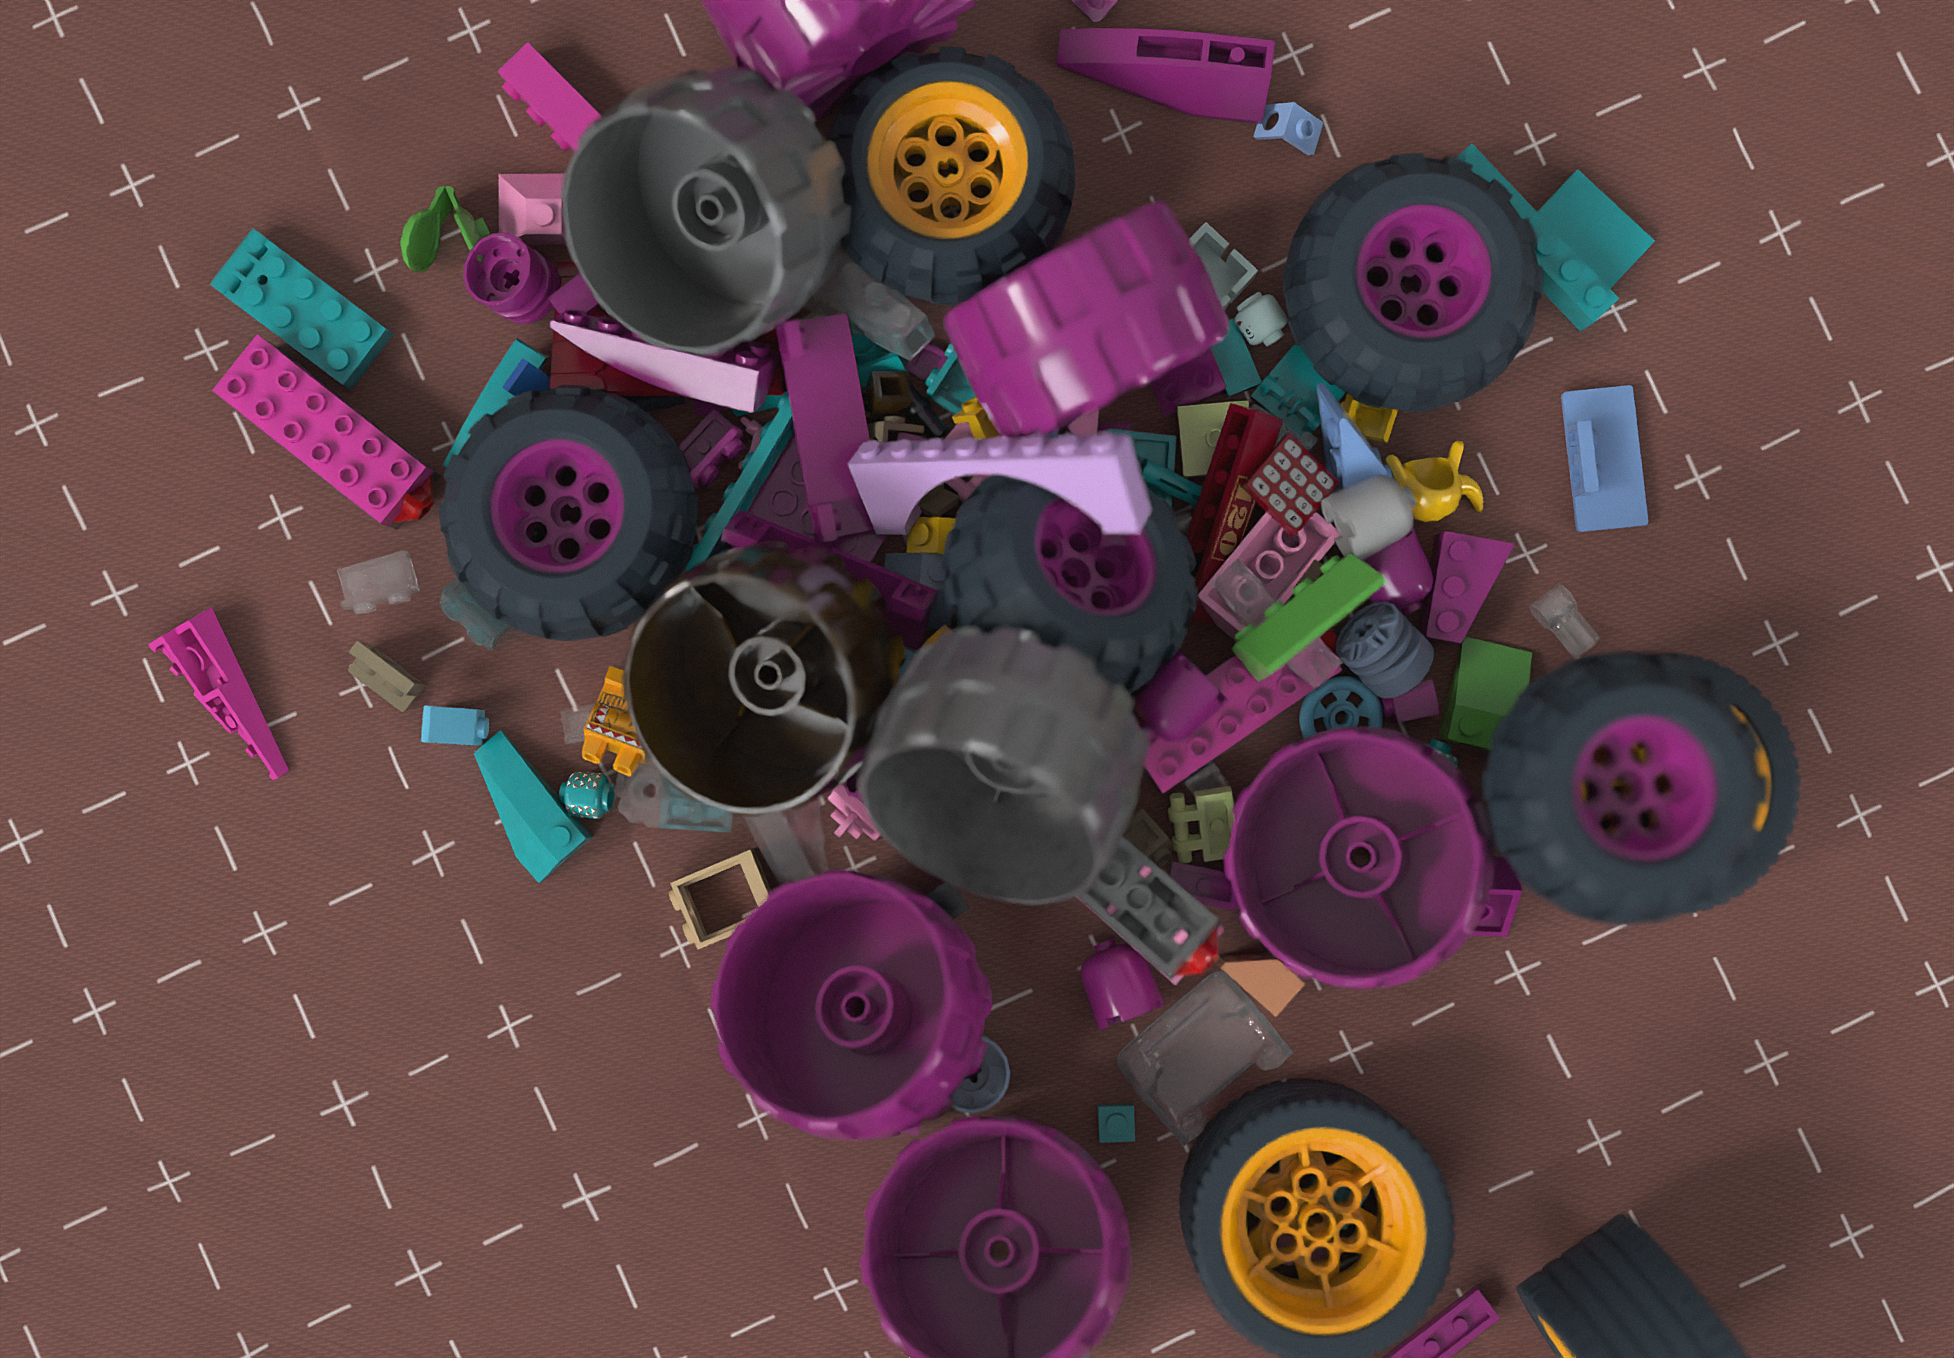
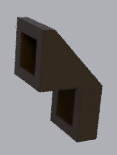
[860,371,911,423]

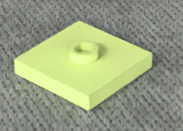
[1177,400,1249,478]

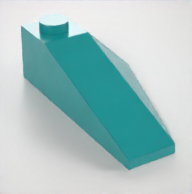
[474,730,594,884]

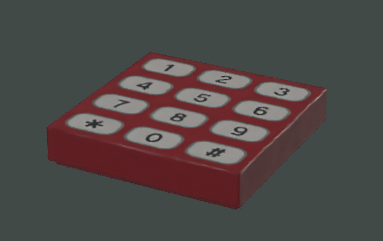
[1241,433,1340,536]

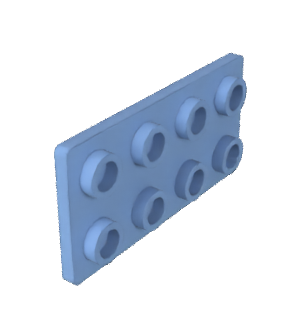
[1561,385,1648,533]

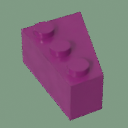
[1418,531,1515,645]

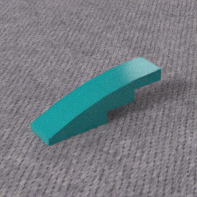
[443,339,548,468]

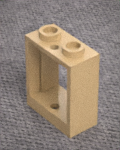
[669,848,772,950]

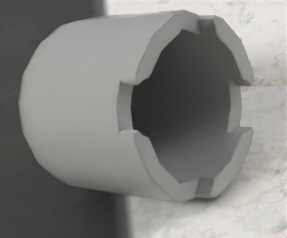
[1321,475,1416,561]

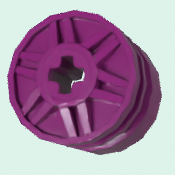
[463,233,560,324]

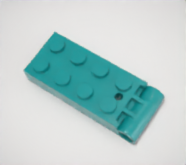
[209,228,394,390]

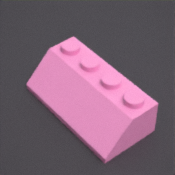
[1197,512,1340,643]

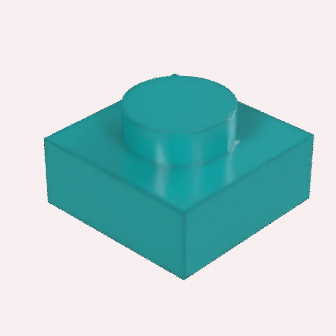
[1097,1103,1135,1143]

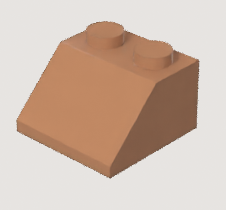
[1215,952,1305,1017]

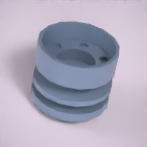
[1336,601,1434,699]
[951,1035,1010,1113]

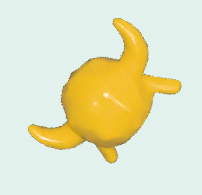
[1386,441,1483,522]

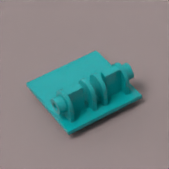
[1251,343,1346,441]

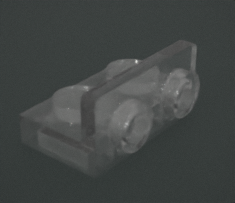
[337,550,420,615]

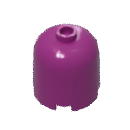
[1362,527,1434,615]
[1134,650,1228,743]
[1080,939,1165,1030]

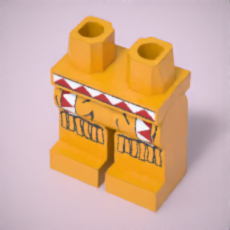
[582,666,648,776]

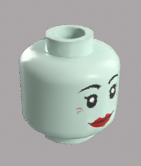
[1235,292,1288,347]

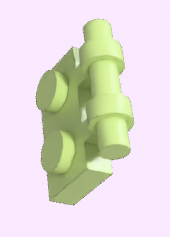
[1168,786,1235,863]

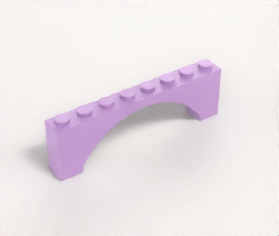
[848,433,1152,535]

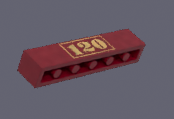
[1186,403,1284,625]

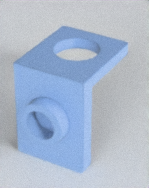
[1253,102,1323,155]

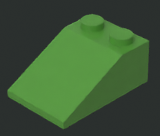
[1438,636,1532,752]

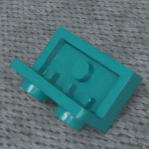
[925,343,976,415]

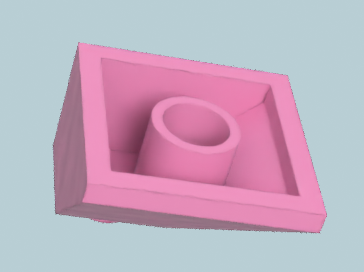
[499,173,567,245]

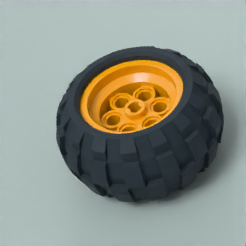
[825,46,1076,305]

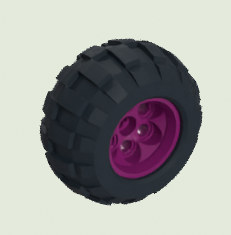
[1283,153,1543,412]
[439,385,699,641]
[942,474,1198,693]
[1483,651,1769,926]

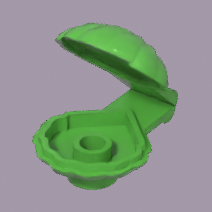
[400,186,490,272]

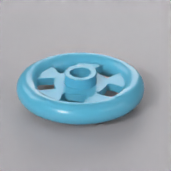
[1299,676,1383,738]

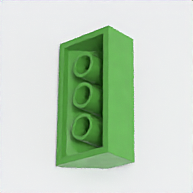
[1231,553,1387,683]

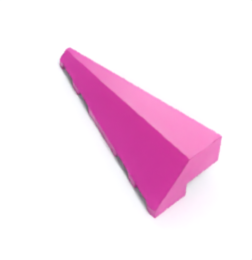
[148,607,289,780]

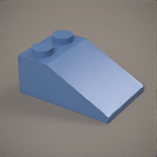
[1317,383,1393,492]

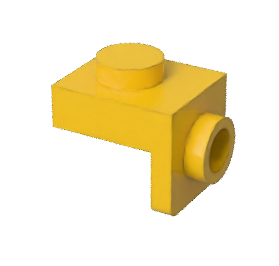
[1341,393,1398,443]

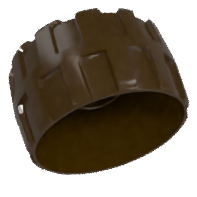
[622,540,906,817]

